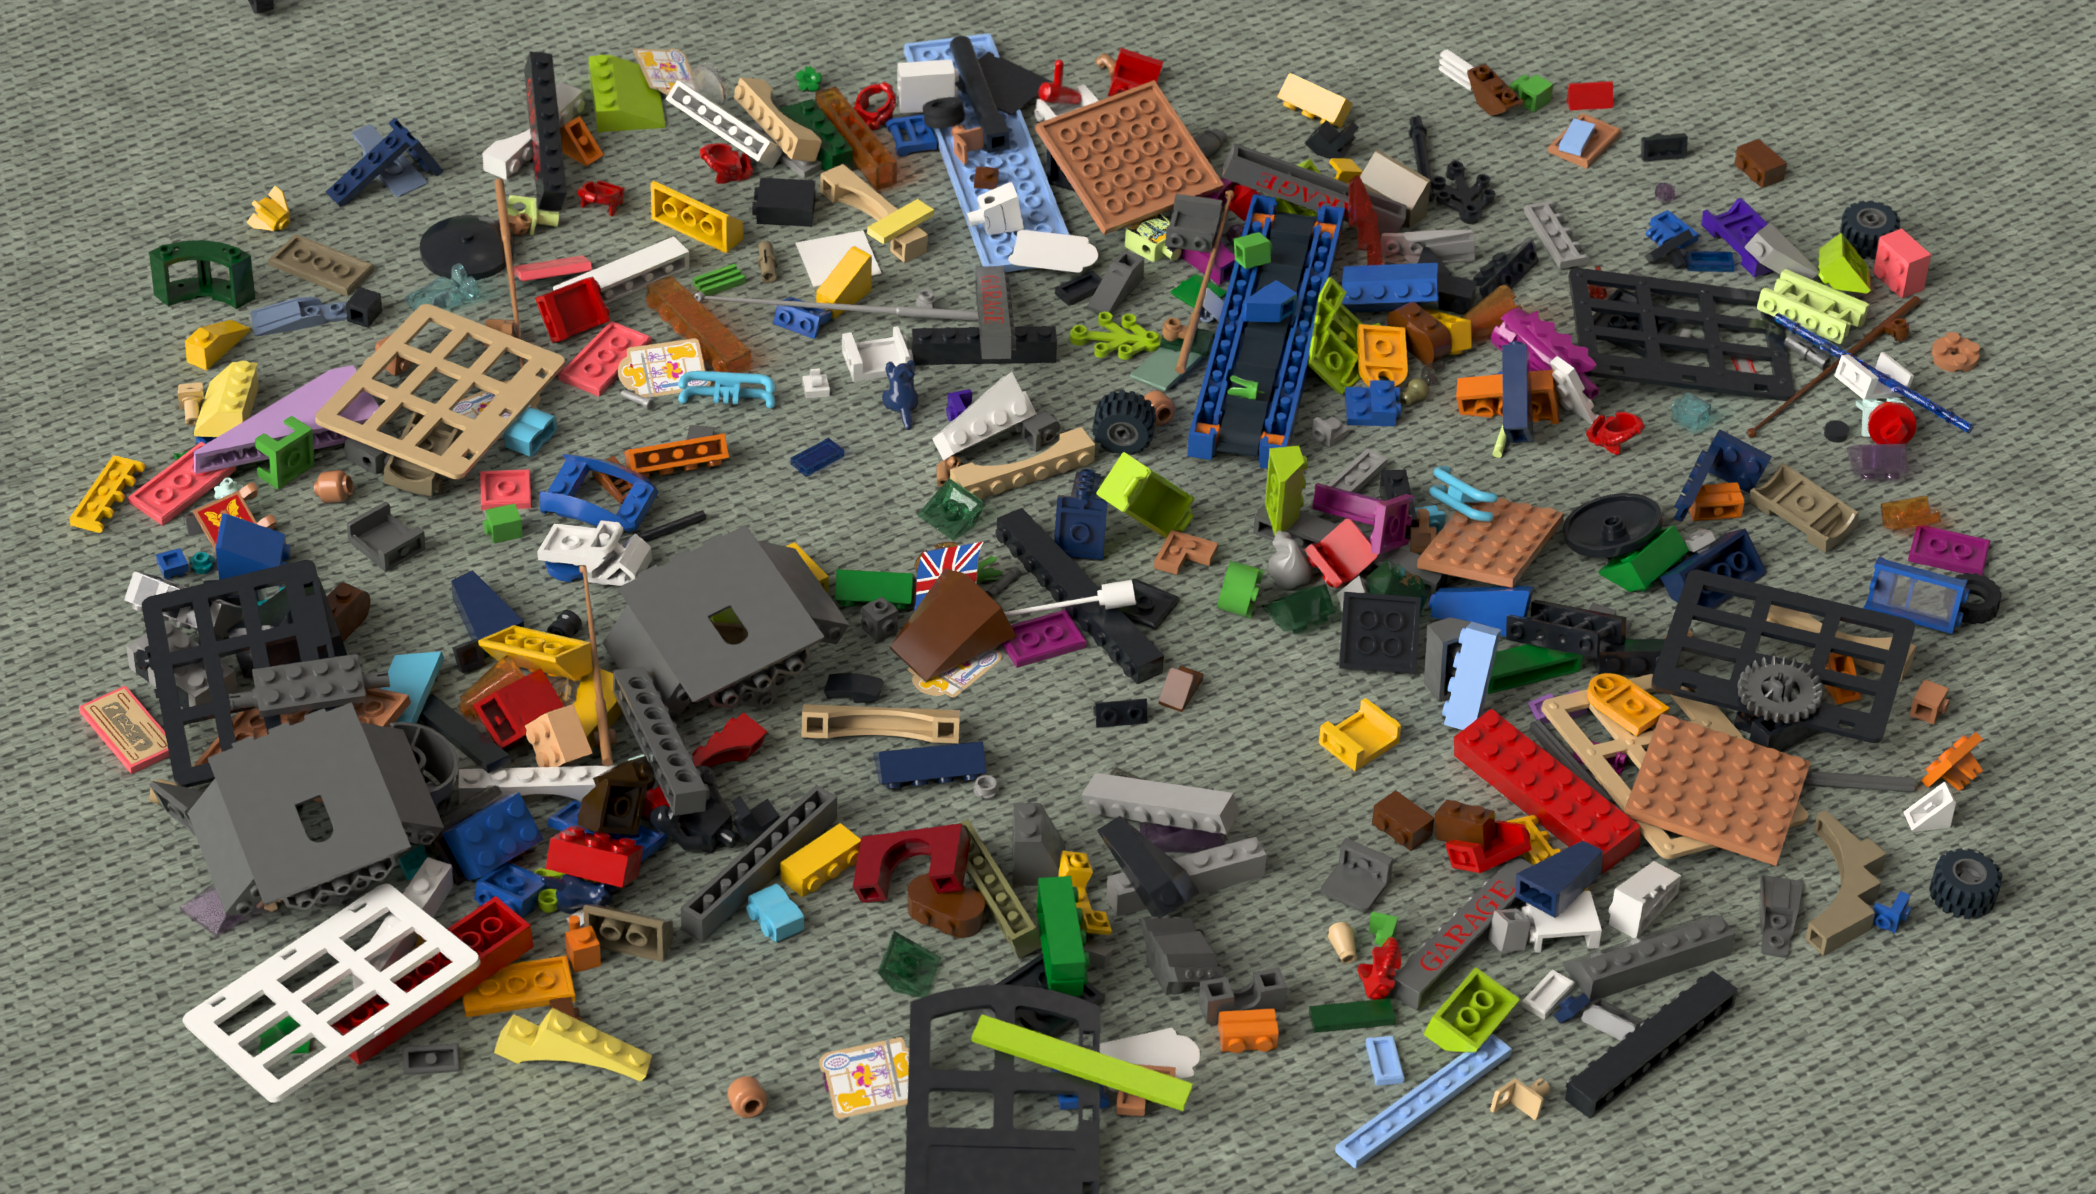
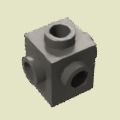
[861,597,899,642]

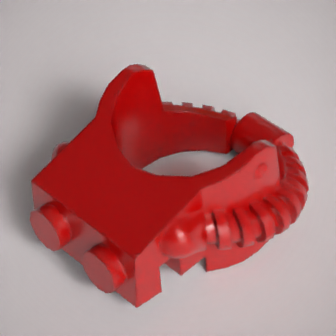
[847,82,896,133]
[699,143,753,184]
[577,180,625,217]
[1586,412,1645,455]
[1357,937,1401,1000]

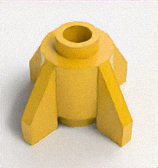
[247,186,290,231]

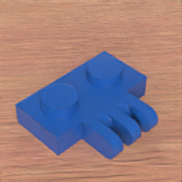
[1646,210,1699,249]

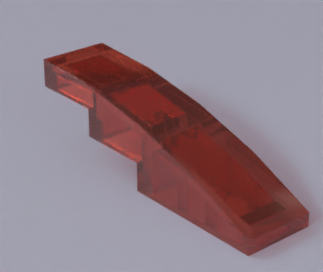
[1349,176,1383,266]

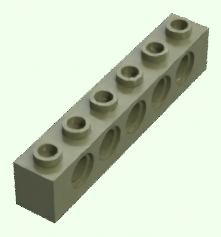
[958,819,1042,959]

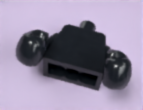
[650,765,739,853]

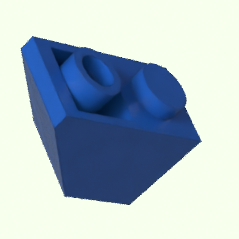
[1242,280,1297,322]

